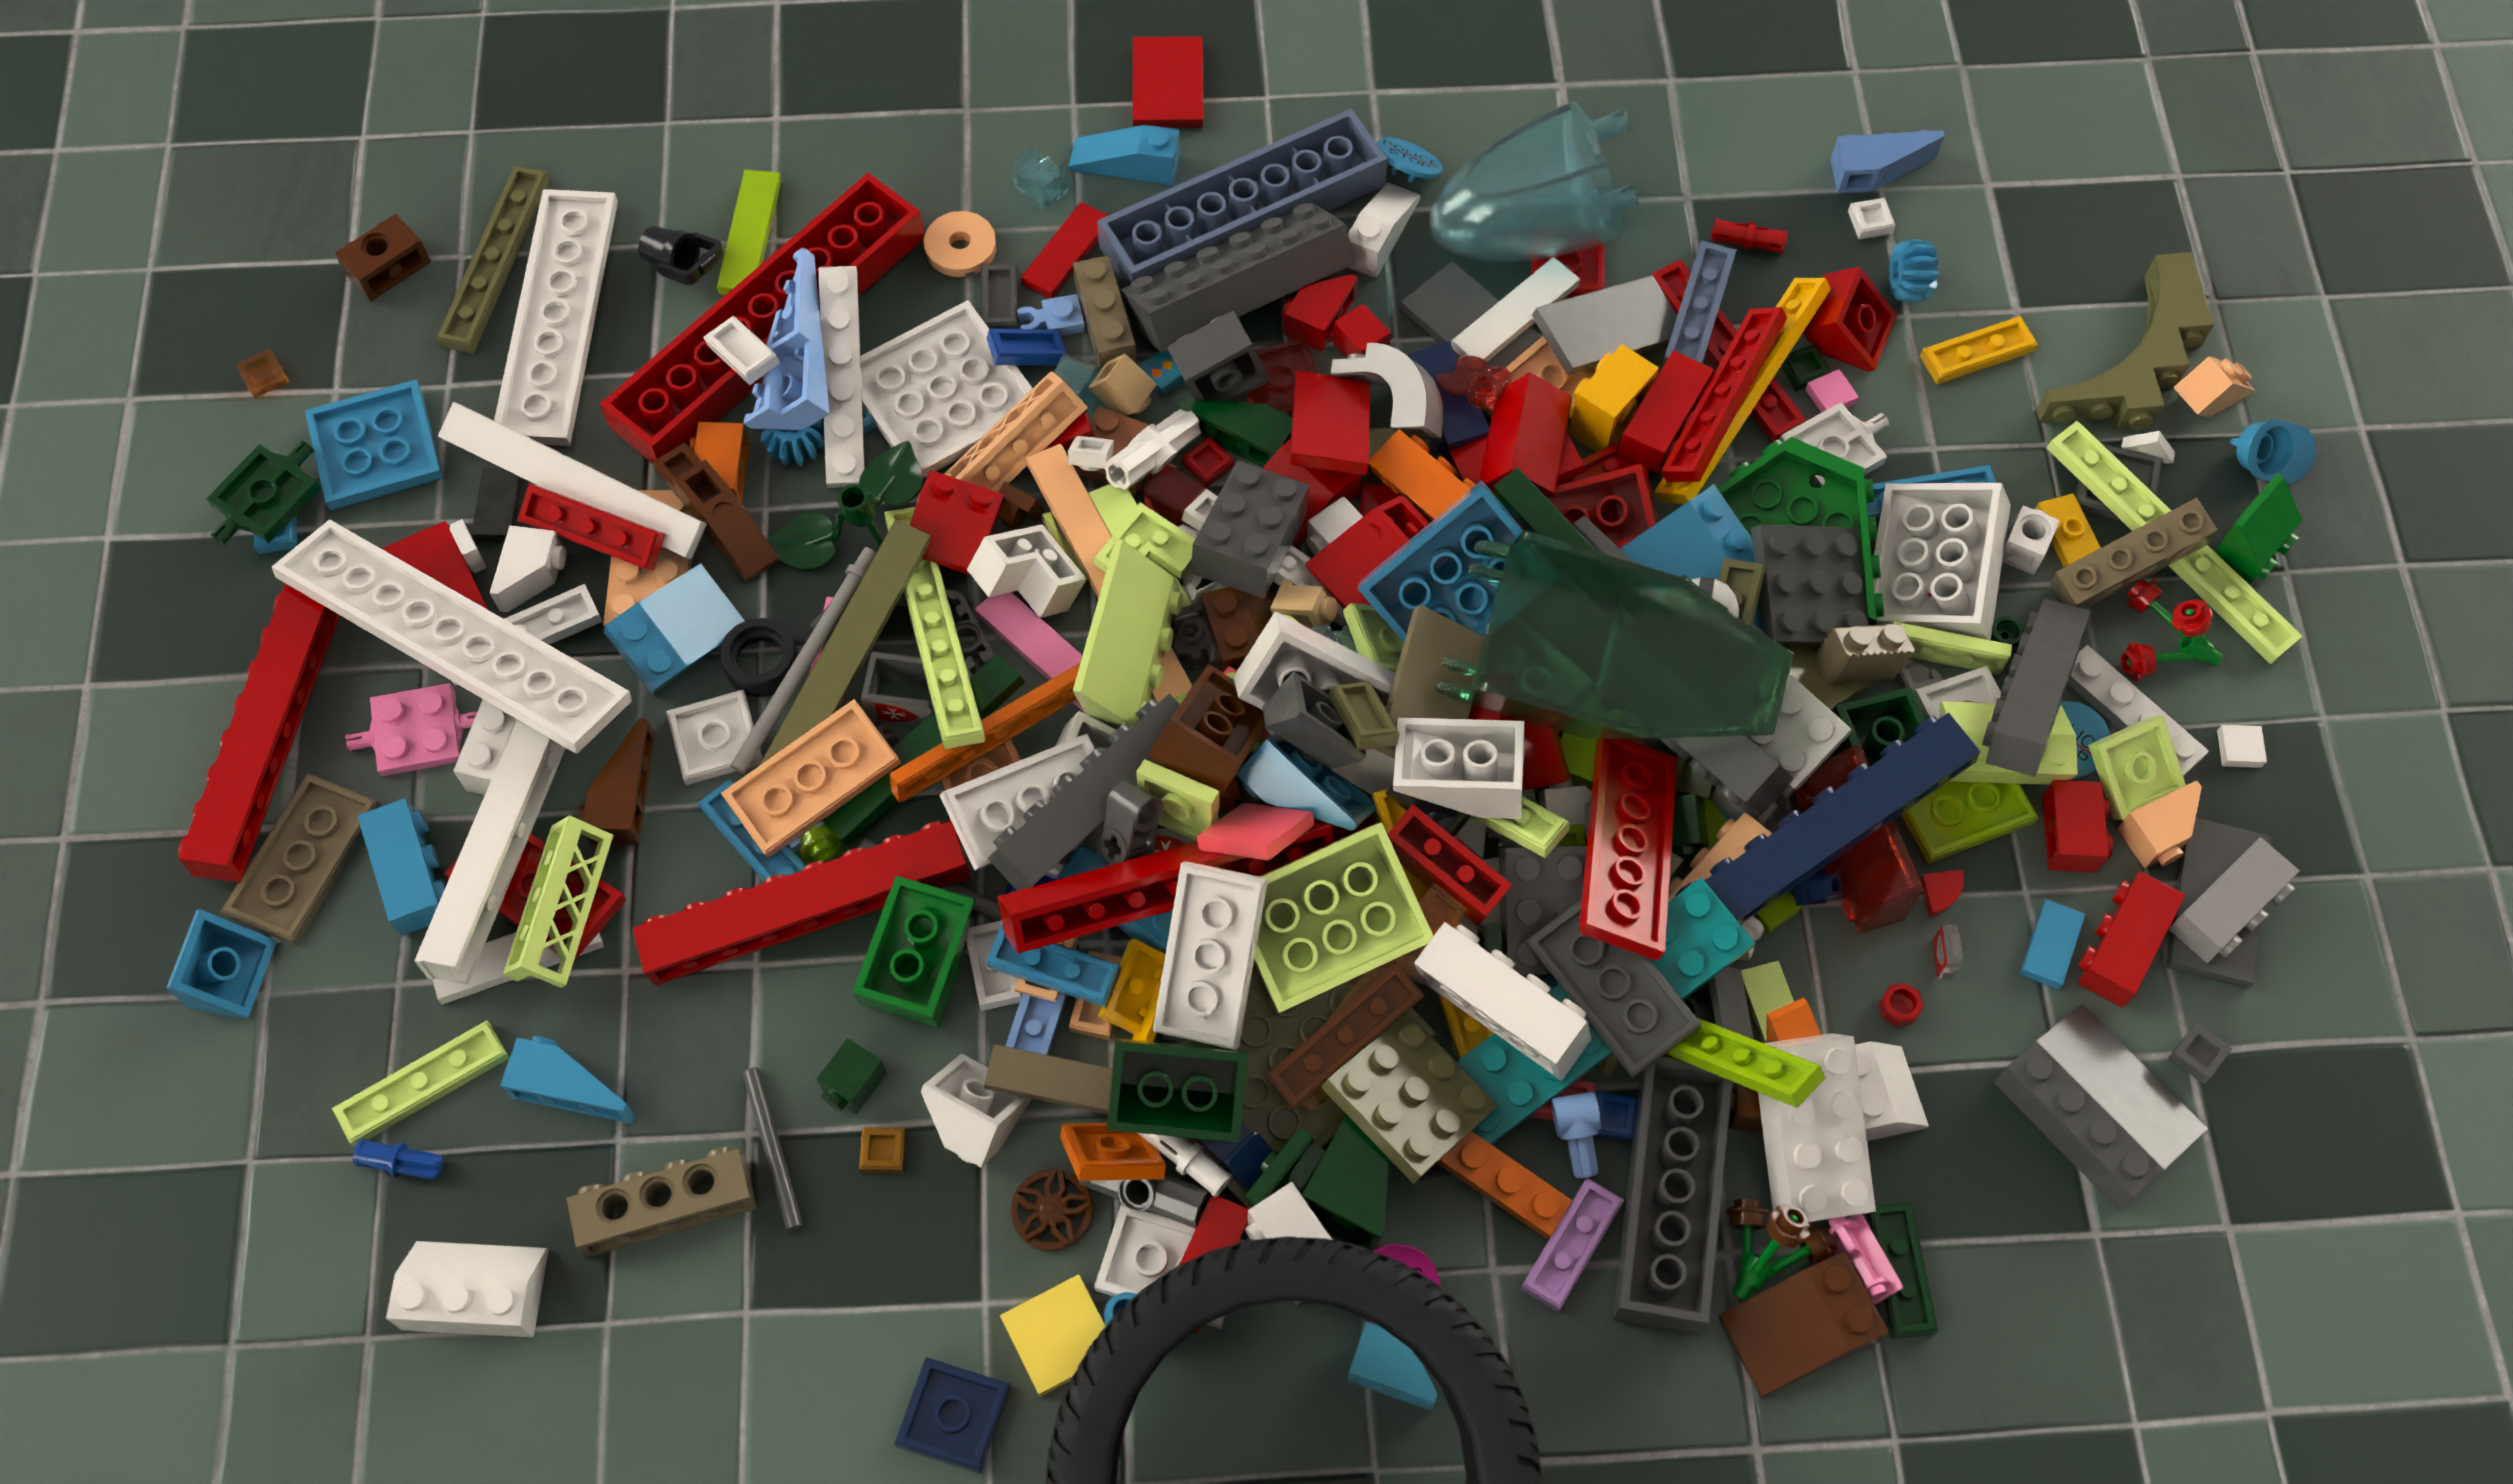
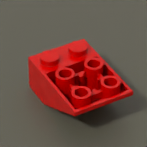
[1305,495,1429,609]

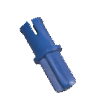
[353,1139,444,1180]

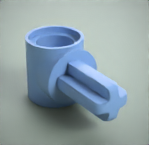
[1551,1091,1601,1178]

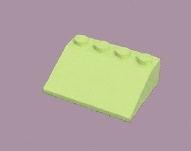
[1073,538,1183,729]
[1254,822,1434,1013]

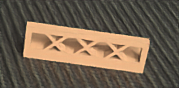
[944,371,1088,492]

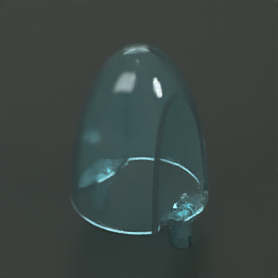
[1429,101,1639,262]

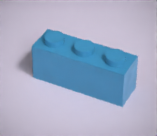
[357,798,446,936]

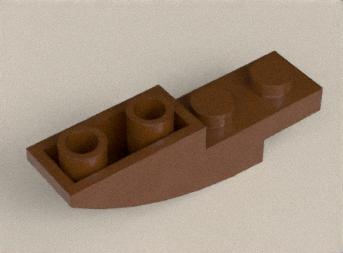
[652,443,779,582]

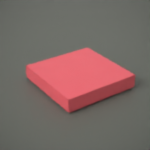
[1197,802,1314,860]

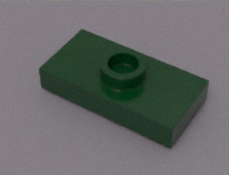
[1245,1127,1315,1207]

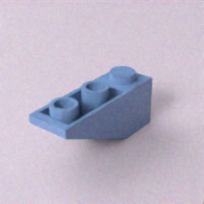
[1830,130,1944,193]

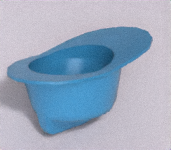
[2230,419,2316,484]

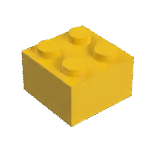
[1568,344,1659,453]

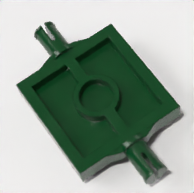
[206,440,321,546]

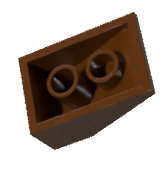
[1148,664,1265,799]
[1719,1251,1889,1398]

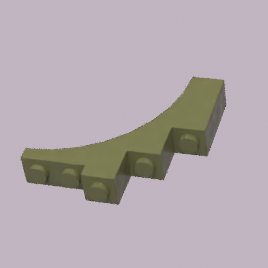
[2036,252,2214,430]

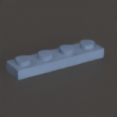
[1662,240,1737,366]

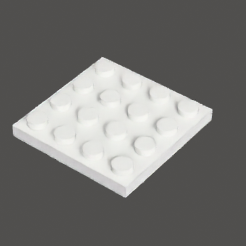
[860,300,1033,478]

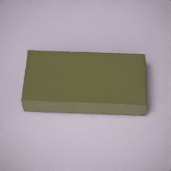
[1329,681,1400,750]

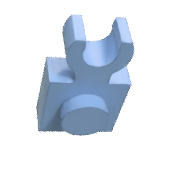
[1017,294,1085,336]

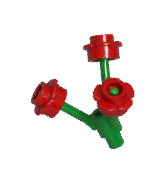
[2121,579,2223,681]

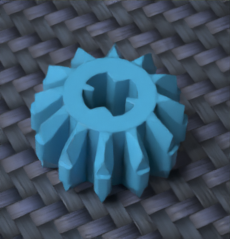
[1888,239,1939,302]
[761,420,825,467]

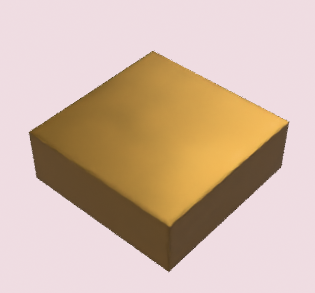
[859,1127,907,1174]

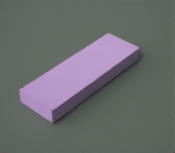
[1521,1178,1624,1312]

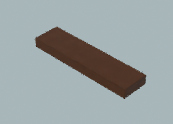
[1265,963,1425,1109]

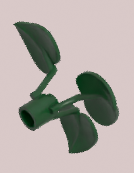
[767,441,924,608]

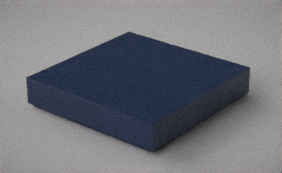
[894,1357,1011,1474]

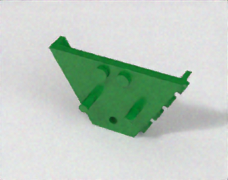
[1666,437,1884,626]

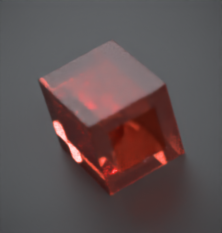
[1143,464,1204,527]

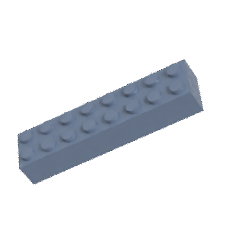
[1097,108,1388,287]

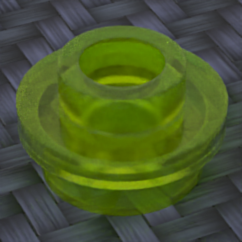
[800,825,840,862]

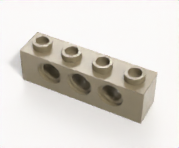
[2050,498,2218,609]
[566,1147,757,1258]

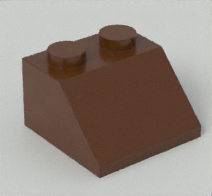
[1201,587,1276,673]

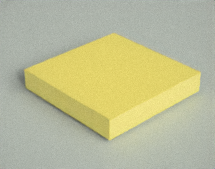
[1000,1274,1105,1397]

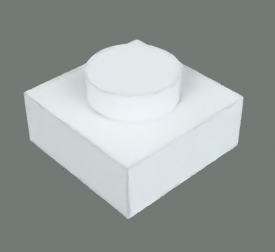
[1068,436,1114,471]

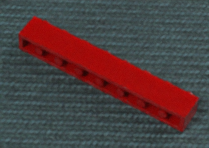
[178,583,340,883]
[997,819,1334,954]
[632,821,972,986]

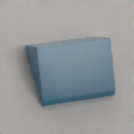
[166,909,277,1019]

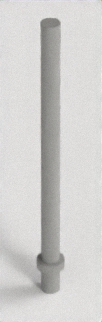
[730,547,876,774]

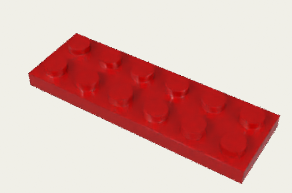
[1579,730,1677,961]

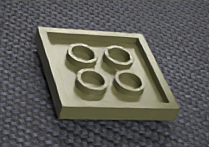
[1321,1012,1498,1184]

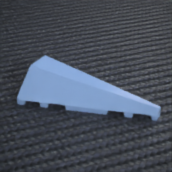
[744,248,830,430]

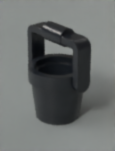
[638,226,724,285]

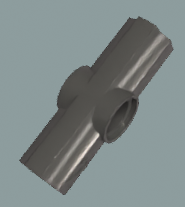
[1079,1171,1210,1229]

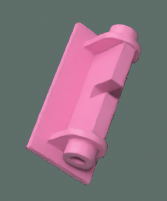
[1828,1214,1904,1305]

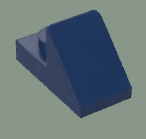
[1197,1121,1273,1191]

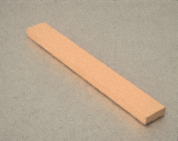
[1026,444,1192,703]

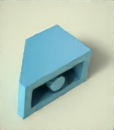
[1347,1321,1438,1411]

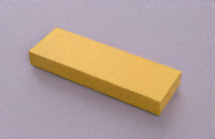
[1920,316,2038,385]

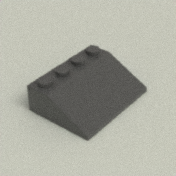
[1993,1004,2208,1210]

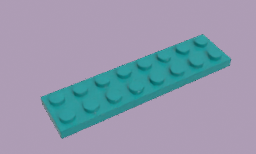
[1456,877,1755,1145]

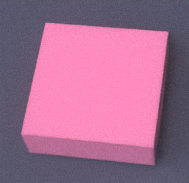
[1805,369,1859,413]

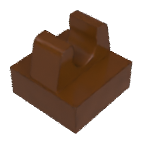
[998,481,1045,530]

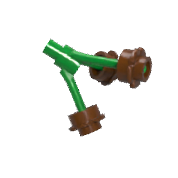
[1726,1199,1837,1301]

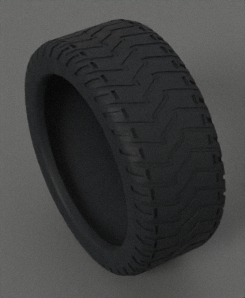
[1045,1236,1543,1484]

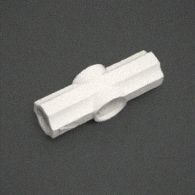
[1104,409,1201,490]

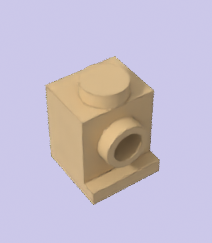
[1270,579,1337,636]

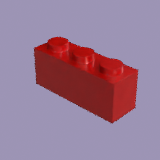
[1618,350,1714,473]
[1387,804,1512,927]
[2077,870,2185,1008]

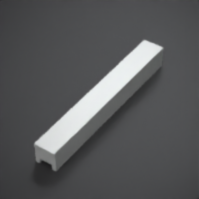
[414,719,566,985]

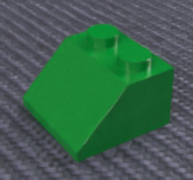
[2215,473,2303,585]

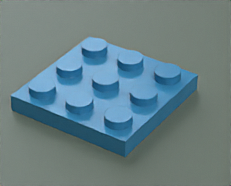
[304,379,444,510]

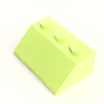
[1940,701,2078,785]

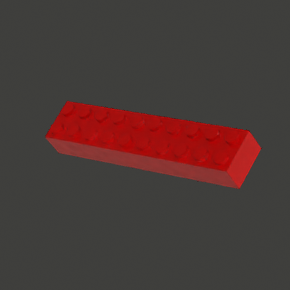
[599,172,925,464]

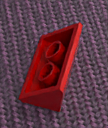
[1479,372,1572,497]

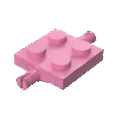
[345,683,478,777]

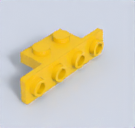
[1097,939,1166,1042]

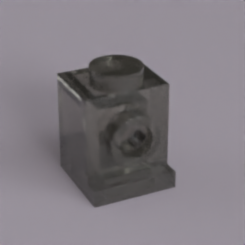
[1170,602,1215,669]

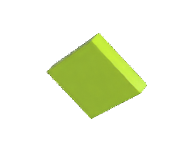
[1901,781,2039,864]

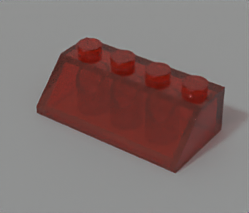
[1797,744,1924,933]

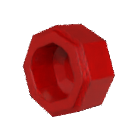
[1878,983,1924,1027]

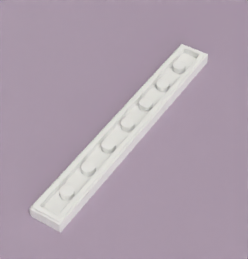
[438,402,707,559]

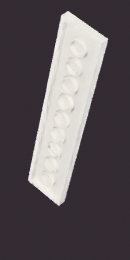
[272,519,632,754]

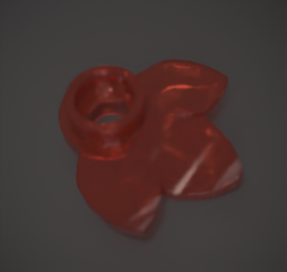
[1436,355,1512,408]

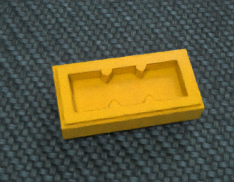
[2035,493,2101,567]

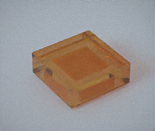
[236,349,289,399]

